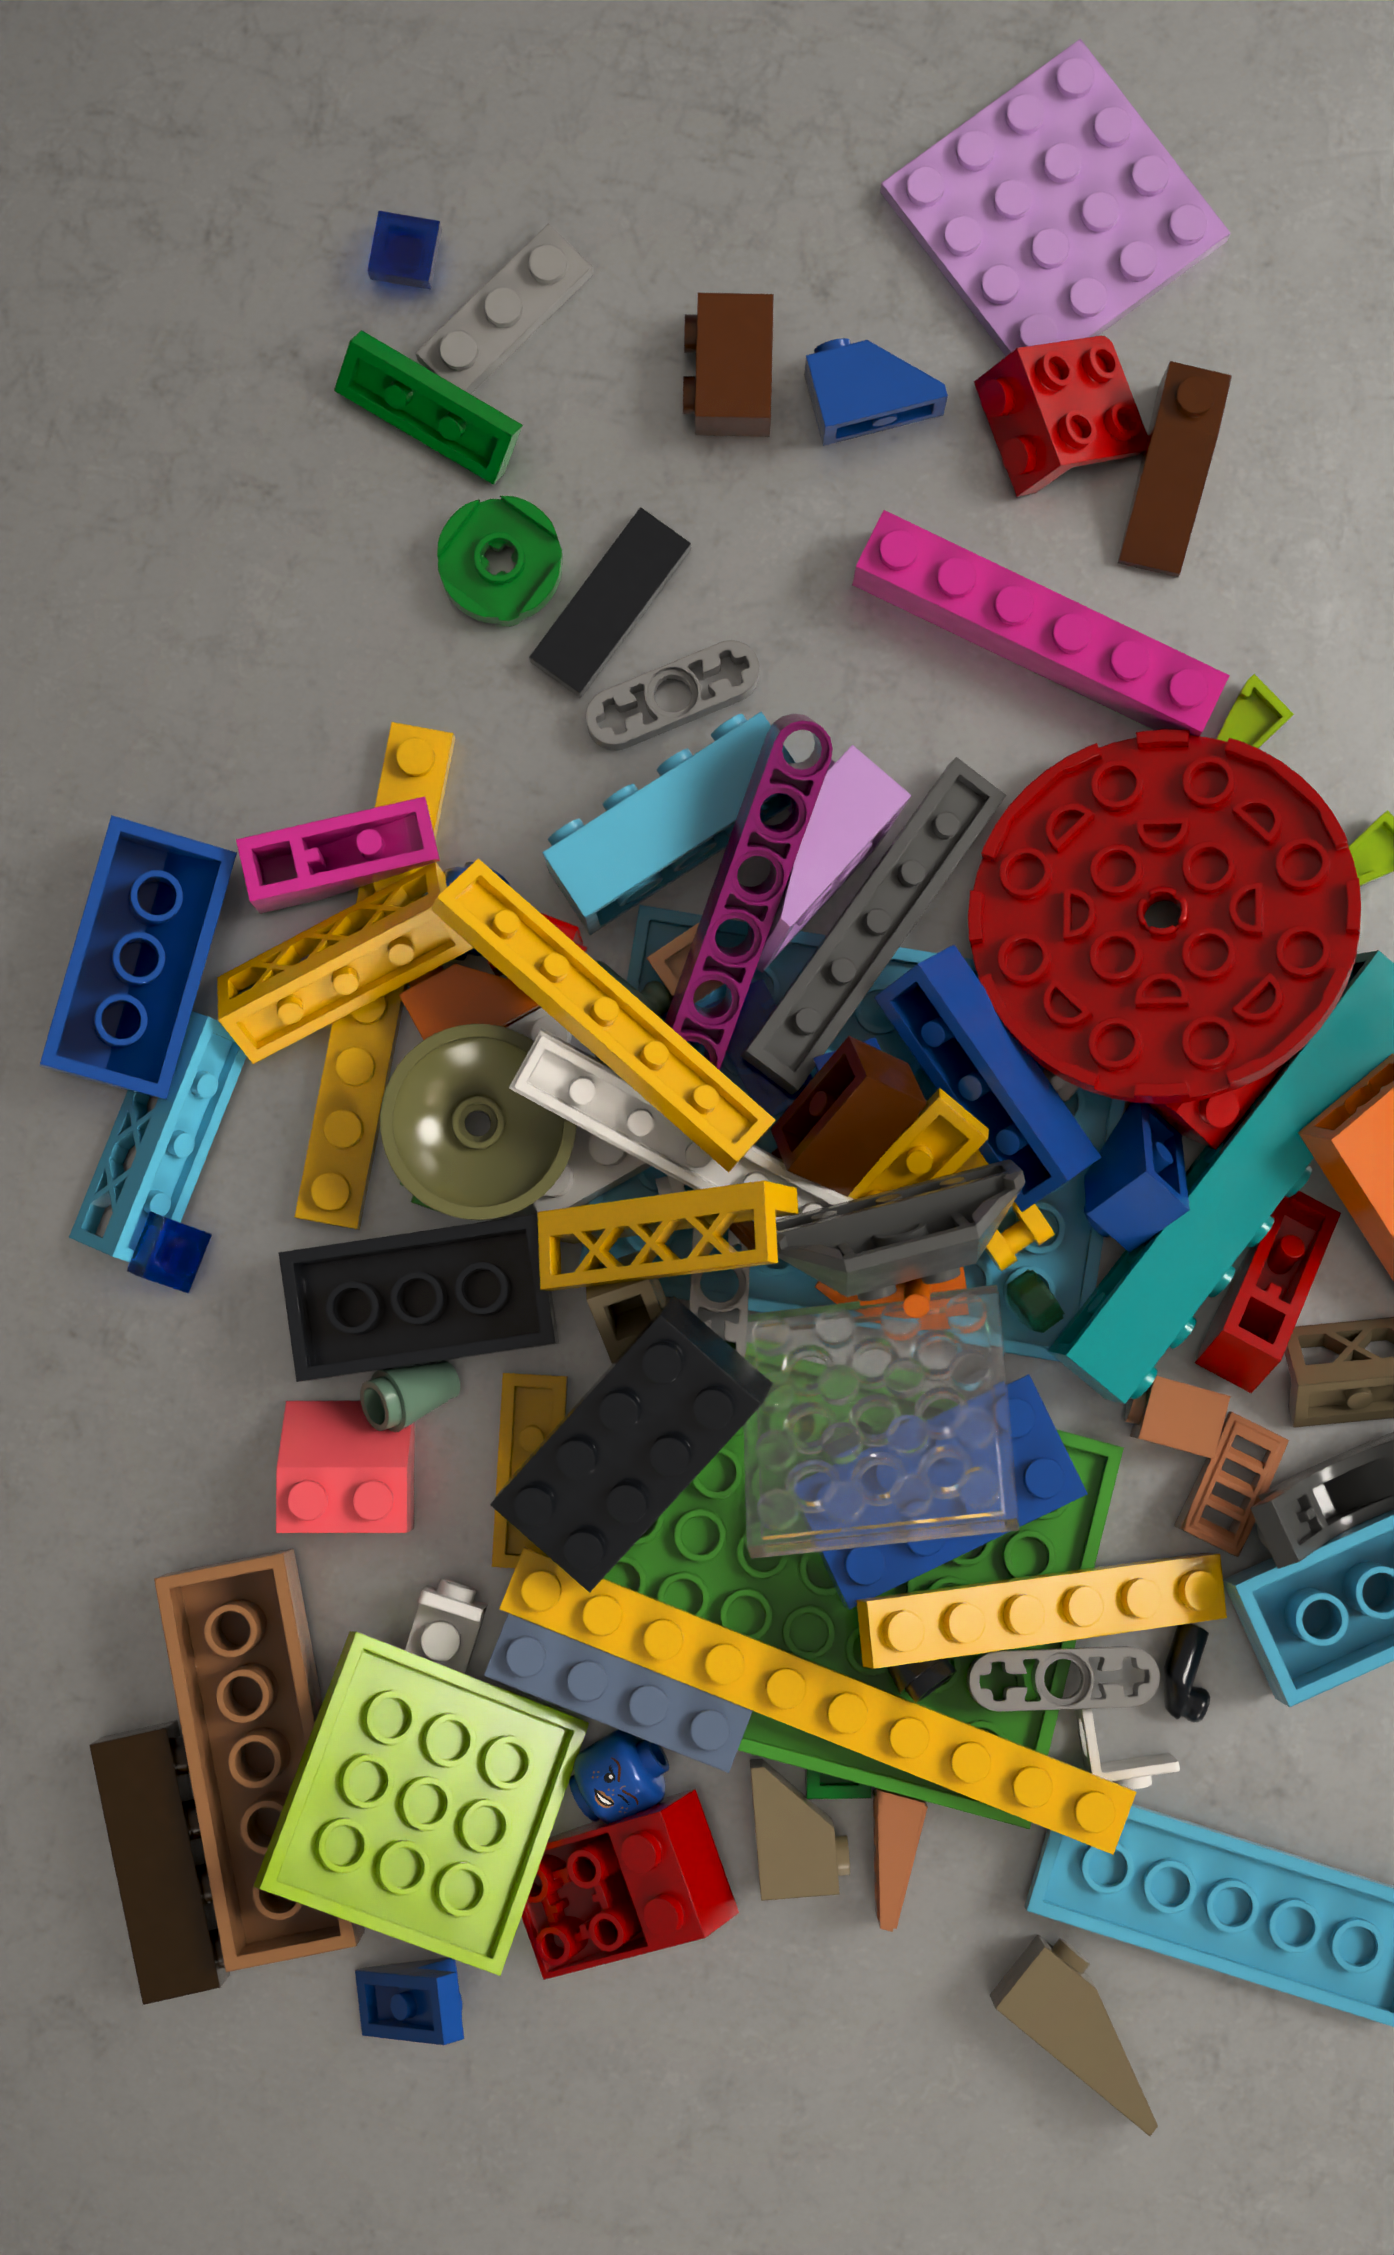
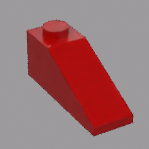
[1194,1191,1341,1393]

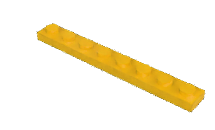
[294,722,455,1230]

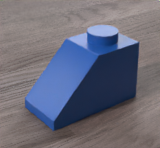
[804,338,948,446]
[1084,1102,1190,1253]

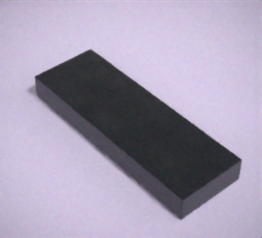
[529,507,691,698]

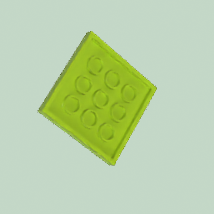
[253,1631,589,1976]

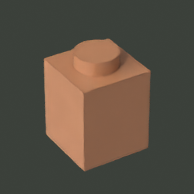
[1124,1376,1231,1459]

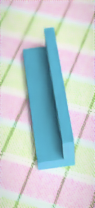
[69,1011,247,1273]

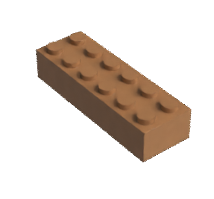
[154,1548,365,1972]

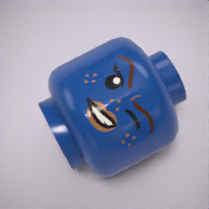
[569,1729,669,1824]

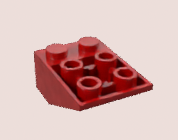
[521,1789,739,1980]

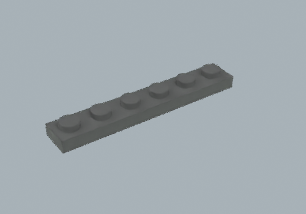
[740,757,1006,1095]

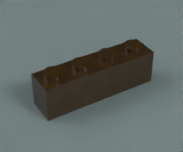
[89,1720,230,2005]

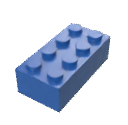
[788,1374,1088,1609]

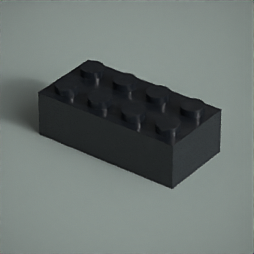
[278,1214,559,1382]
[490,1296,773,1593]

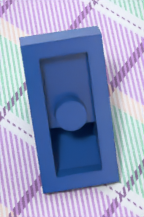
[355,1958,464,2045]

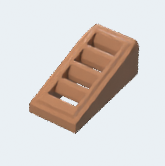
[1174,1411,1289,1557]
[873,1788,928,1932]

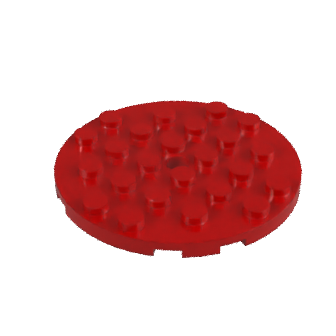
[968,729,1361,1104]

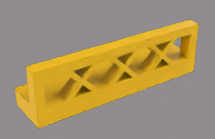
[217,862,474,1064]
[537,1180,798,1291]

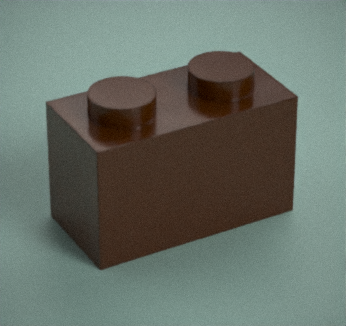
[683,293,774,437]
[770,1036,927,1197]

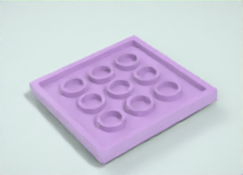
[880,39,1231,356]

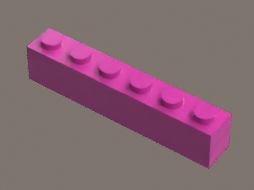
[852,510,1230,736]

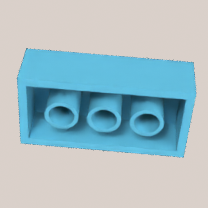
[542,711,795,935]
[1223,1510,1394,1707]

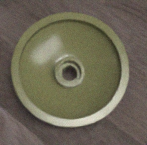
[380,1024,577,1220]

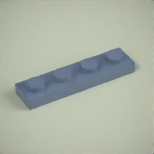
[484,1613,752,1773]

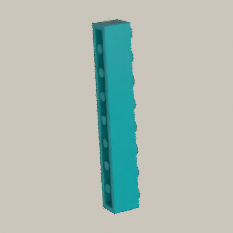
[1048,950,1394,1404]

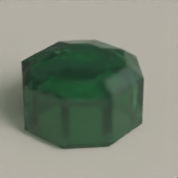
[1005,1269,1065,1333]

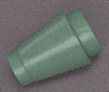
[360,1361,460,1432]

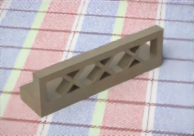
[1284,1317,1394,1427]

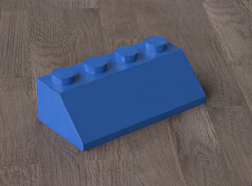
[39,815,237,1100]

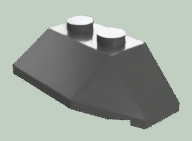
[776,1159,1026,1301]

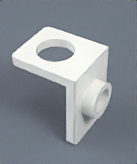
[1075,1709,1180,1790]

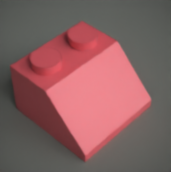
[276,1401,415,1533]

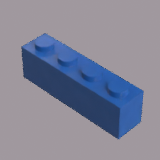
[874,945,1101,1212]

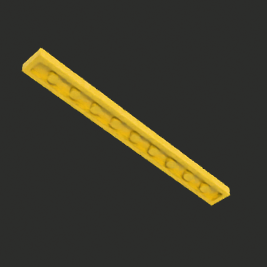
[499,1547,1137,1855]

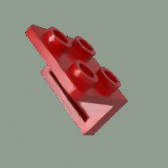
[974,335,1148,497]

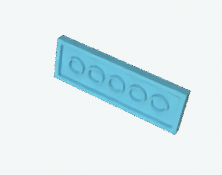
[1024,1804,1394,2027]

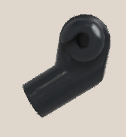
[1164,1624,1210,1723]

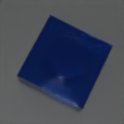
[367,211,442,290]
[127,1211,212,1294]

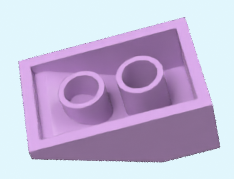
[756,745,912,972]

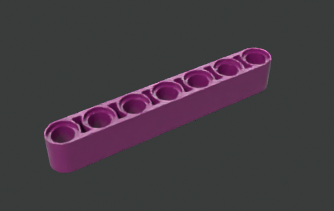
[664,713,833,1070]

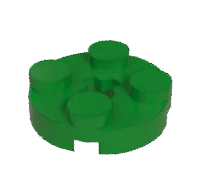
[437,496,563,627]

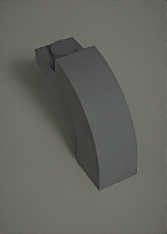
[1250,1432,1394,1569]

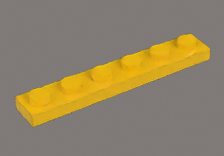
[431,858,775,1172]
[856,1552,1227,1669]

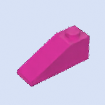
[236,796,440,914]

